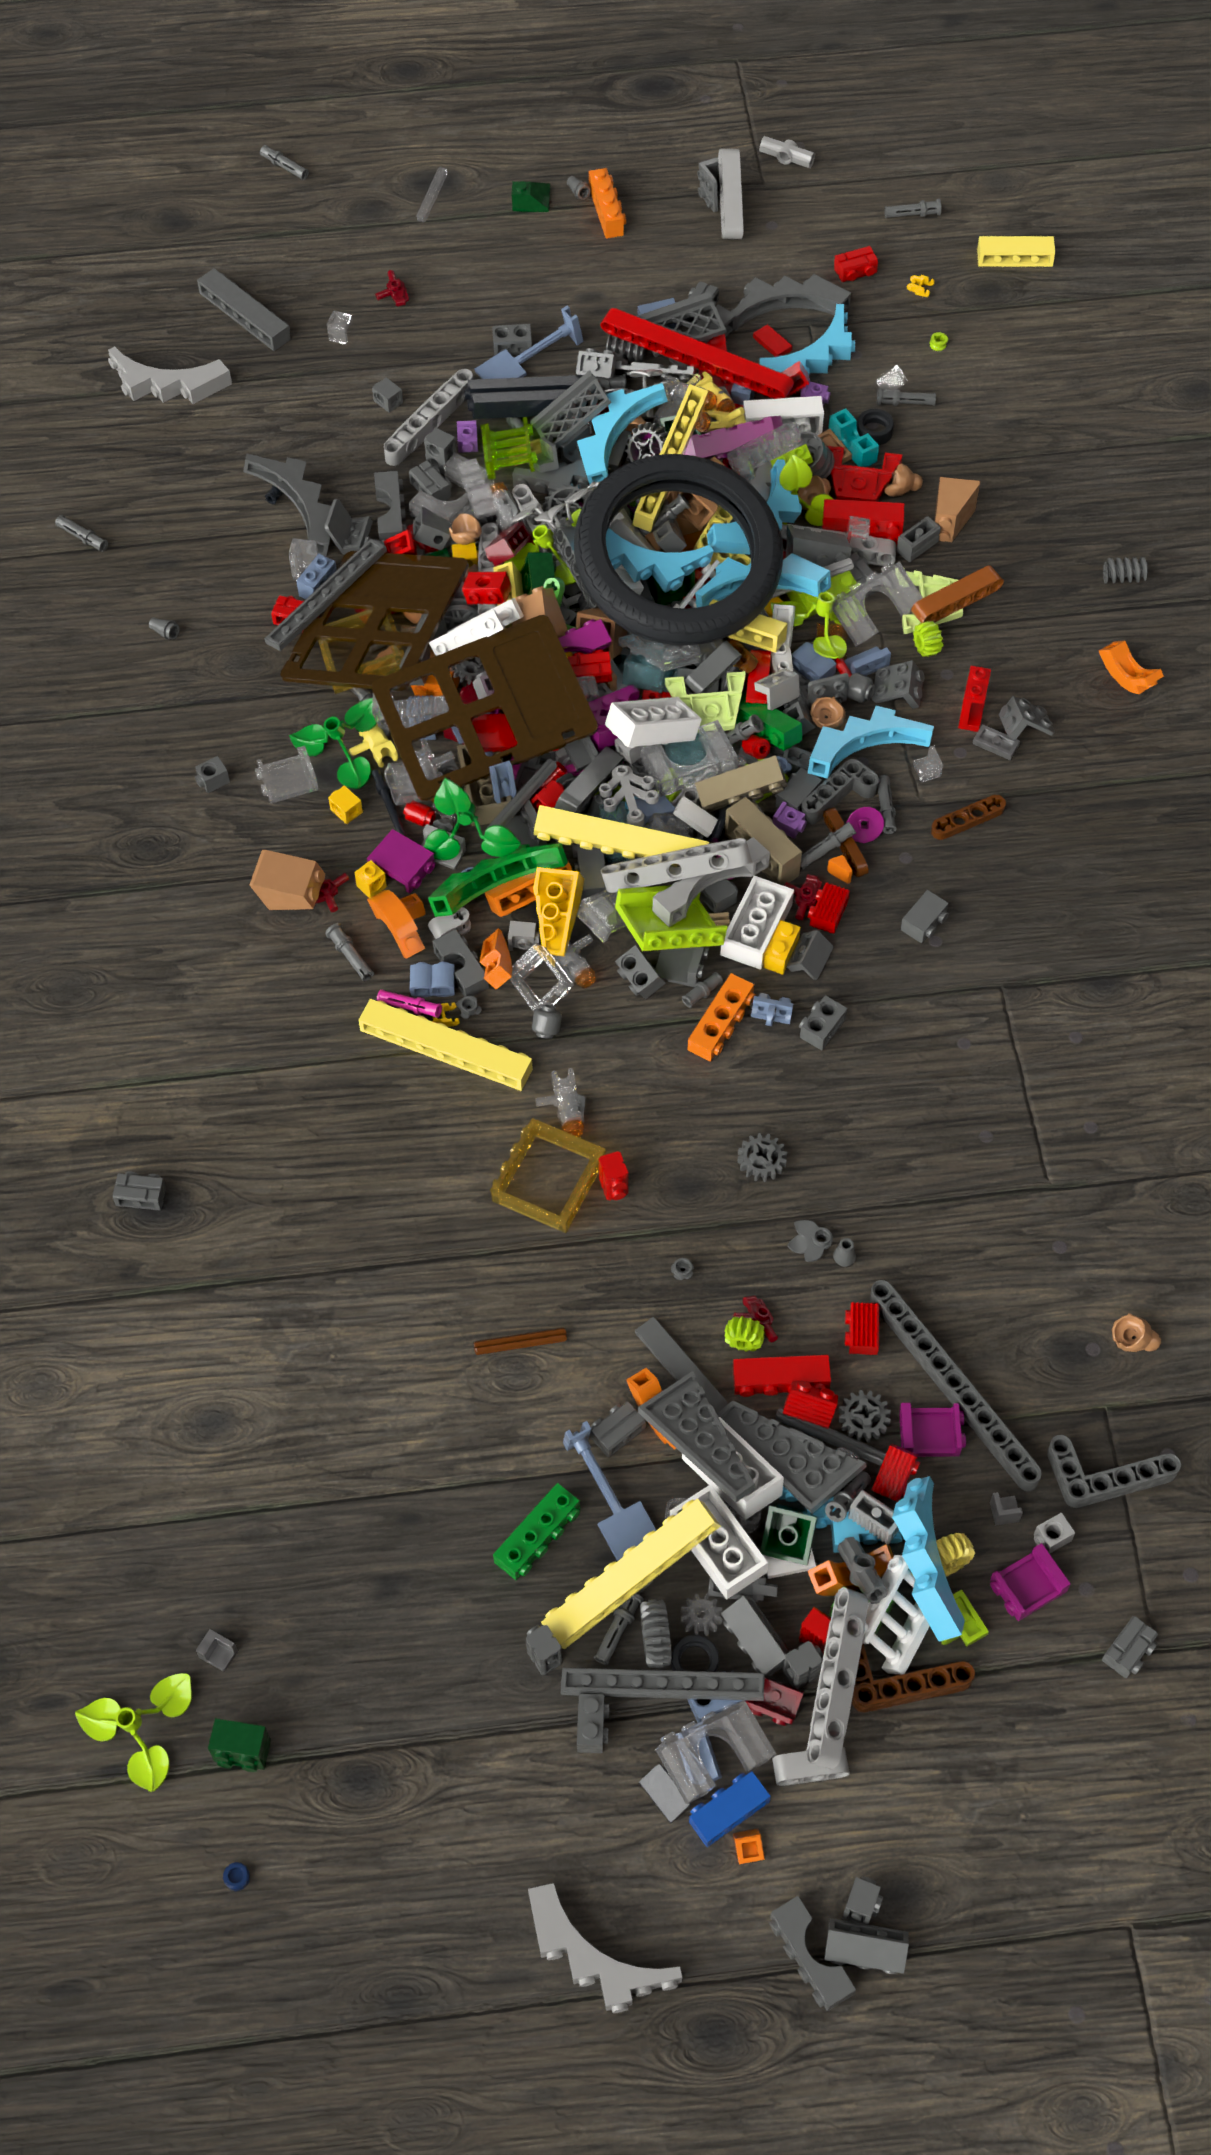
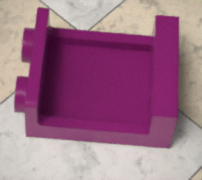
[367,829,435,894]
[899,1403,966,1457]
[990,1543,1070,1621]

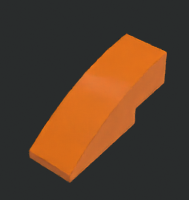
[479,928,512,989]

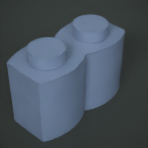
[791,642,836,682]
[410,961,455,997]

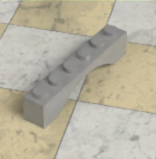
[652,837,770,927]

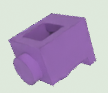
[801,379,831,407]
[457,421,478,453]
[773,801,807,839]

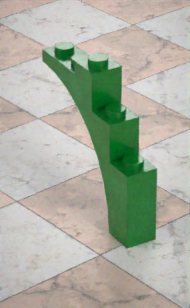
[428,843,568,917]

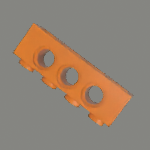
[688,973,755,1062]

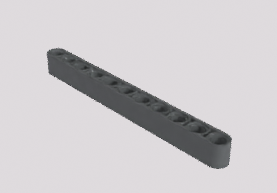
[870,1280,1042,1491]

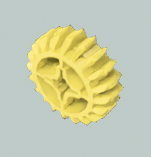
[910,1533,975,1577]

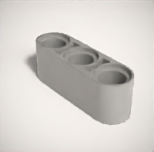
[772,1747,850,1786]

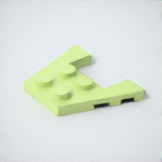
[896,567,963,634]
[664,671,746,733]

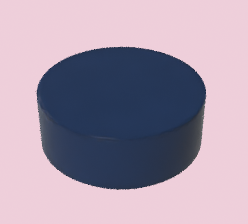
[223,1862,250,1891]

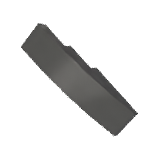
[737,743,820,777]

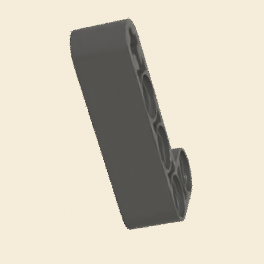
[801,759,879,825]

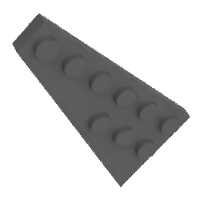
[717,1401,867,1514]

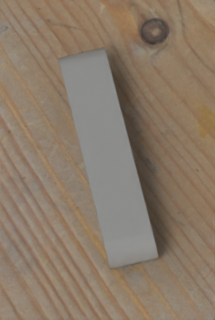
[718,148,743,239]

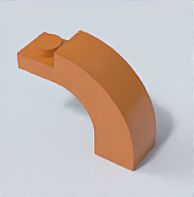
[1099,641,1164,694]
[367,890,425,959]
[626,1368,676,1449]
[808,1544,894,1596]

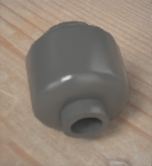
[847,673,875,703]
[532,1005,562,1039]

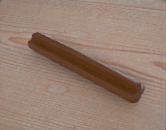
[474,1328,567,1355]

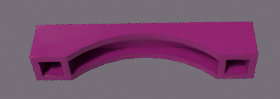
[559,619,612,654]

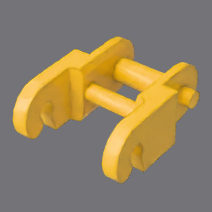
[907,275,934,297]
[432,1002,460,1027]

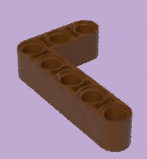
[852,1644,975,1712]

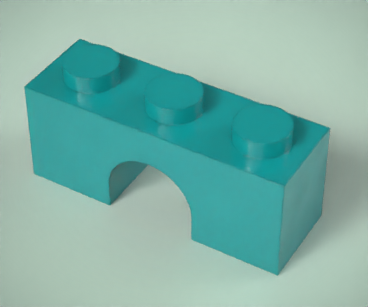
[829,408,879,467]

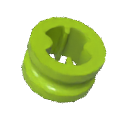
[930,332,948,351]

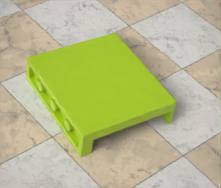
[615,885,727,951]

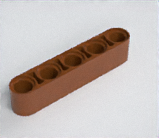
[911,565,1004,623]

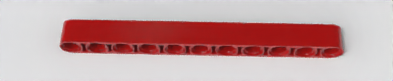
[600,308,794,399]

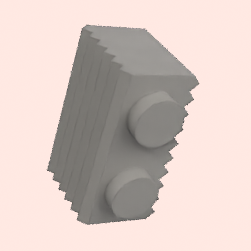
[848,1490,899,1544]

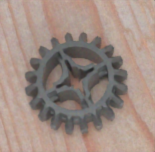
[624,422,669,462]
[543,483,587,524]
[640,1599,672,1668]

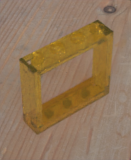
[318,610,404,694]
[490,1118,606,1233]

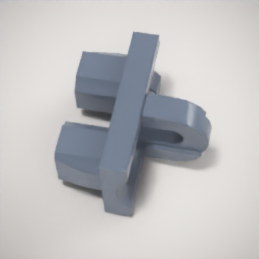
[751,993,793,1026]

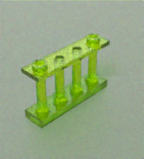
[481,417,537,480]

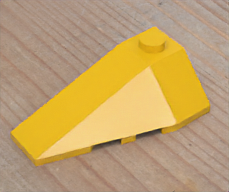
[533,867,584,957]

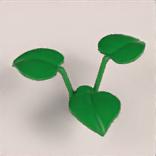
[289,697,379,789]
[424,778,521,860]

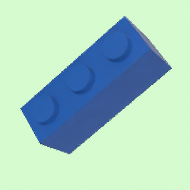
[689,1771,771,1848]

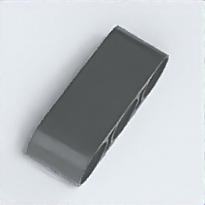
[684,641,742,694]

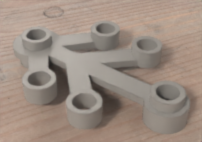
[599,765,659,827]

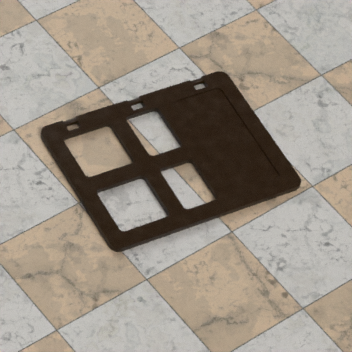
[280,551,469,691]
[371,615,598,801]

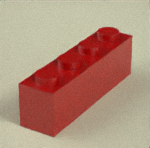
[733,1355,831,1397]

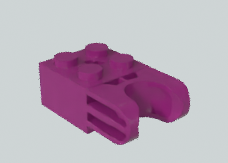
[588,685,639,752]

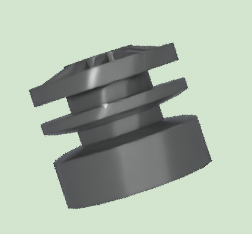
[785,432,835,478]
[444,581,479,631]

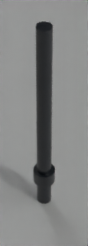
[372,769,408,838]

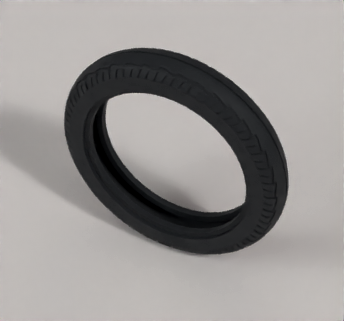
[574,454,783,645]

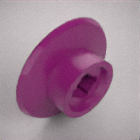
[847,807,884,843]

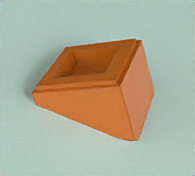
[827,855,852,884]
[400,893,426,920]
[733,1829,765,1864]

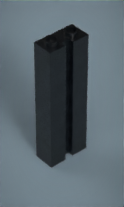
[464,375,588,419]

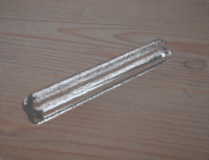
[416,167,447,223]

